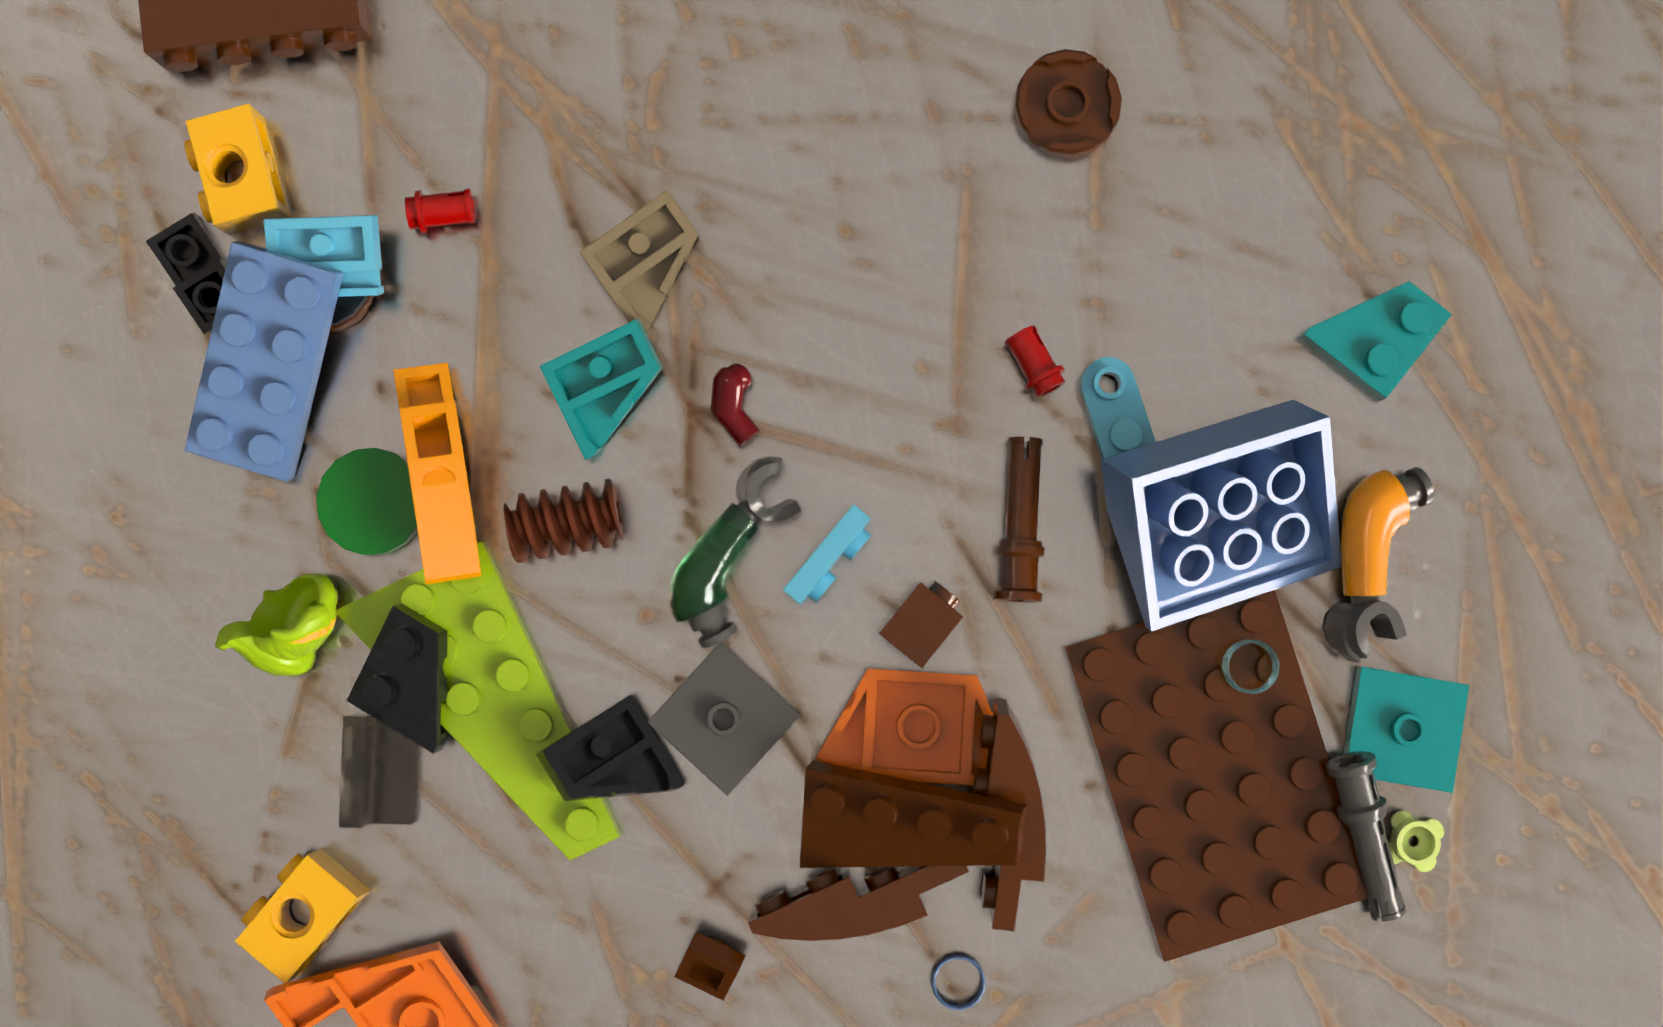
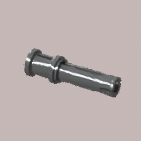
[1326,751,1406,922]

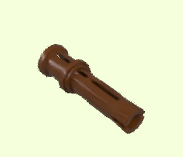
[993,436,1045,603]

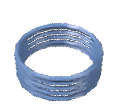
[931,954,986,1010]

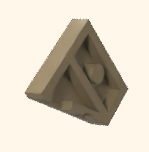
[579,189,699,333]

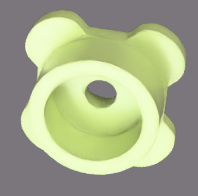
[1389,810,1444,872]

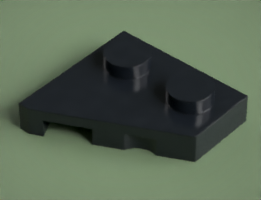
[346,604,447,754]
[536,695,685,801]

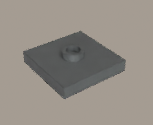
[648,641,801,796]

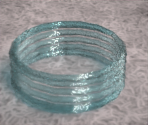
[1222,639,1279,694]

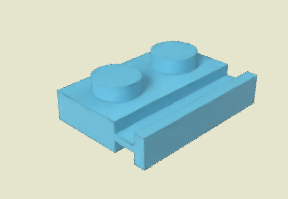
[264,215,384,297]
[783,504,872,605]

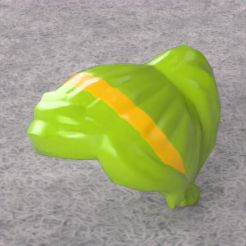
[215,573,338,676]

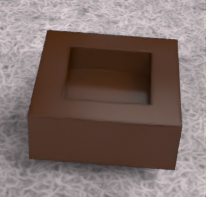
[674,932,746,1000]

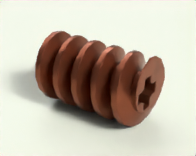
[504,478,624,563]

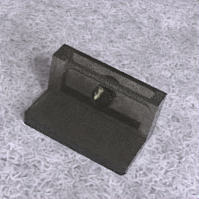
[339,713,420,828]

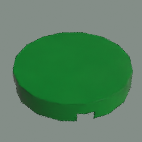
[316,448,417,556]

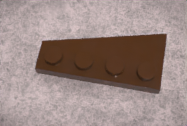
[800,760,1027,868]

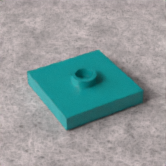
[1343,666,1469,793]

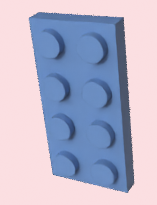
[184,241,344,482]

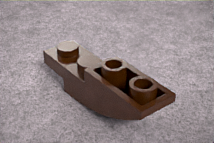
[973,698,1046,931]
[748,866,969,941]

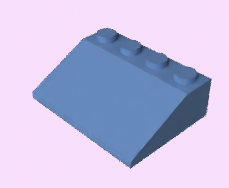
[1100,400,1342,631]

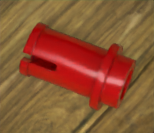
[405,189,476,233]
[1005,325,1065,398]

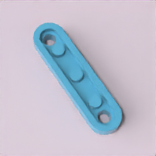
[1079,357,1156,459]

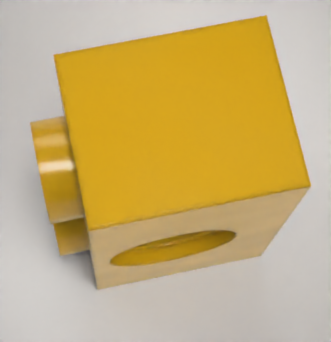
[184,103,291,235]
[235,849,370,983]

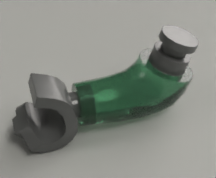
[670,456,801,648]

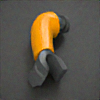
[1324,467,1434,663]

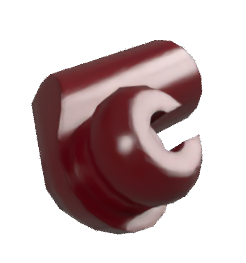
[710,363,760,447]

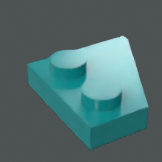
[1299,281,1452,401]
[539,319,663,460]

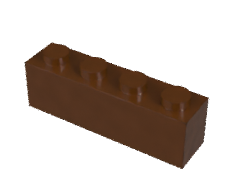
[138,0,373,72]

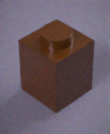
[878,581,963,668]

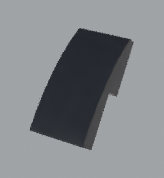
[146,213,227,334]

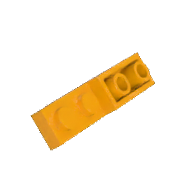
[393,363,481,585]

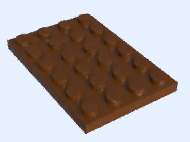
[1063,590,1368,962]

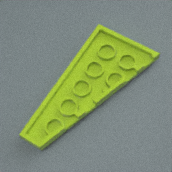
[336,541,622,860]

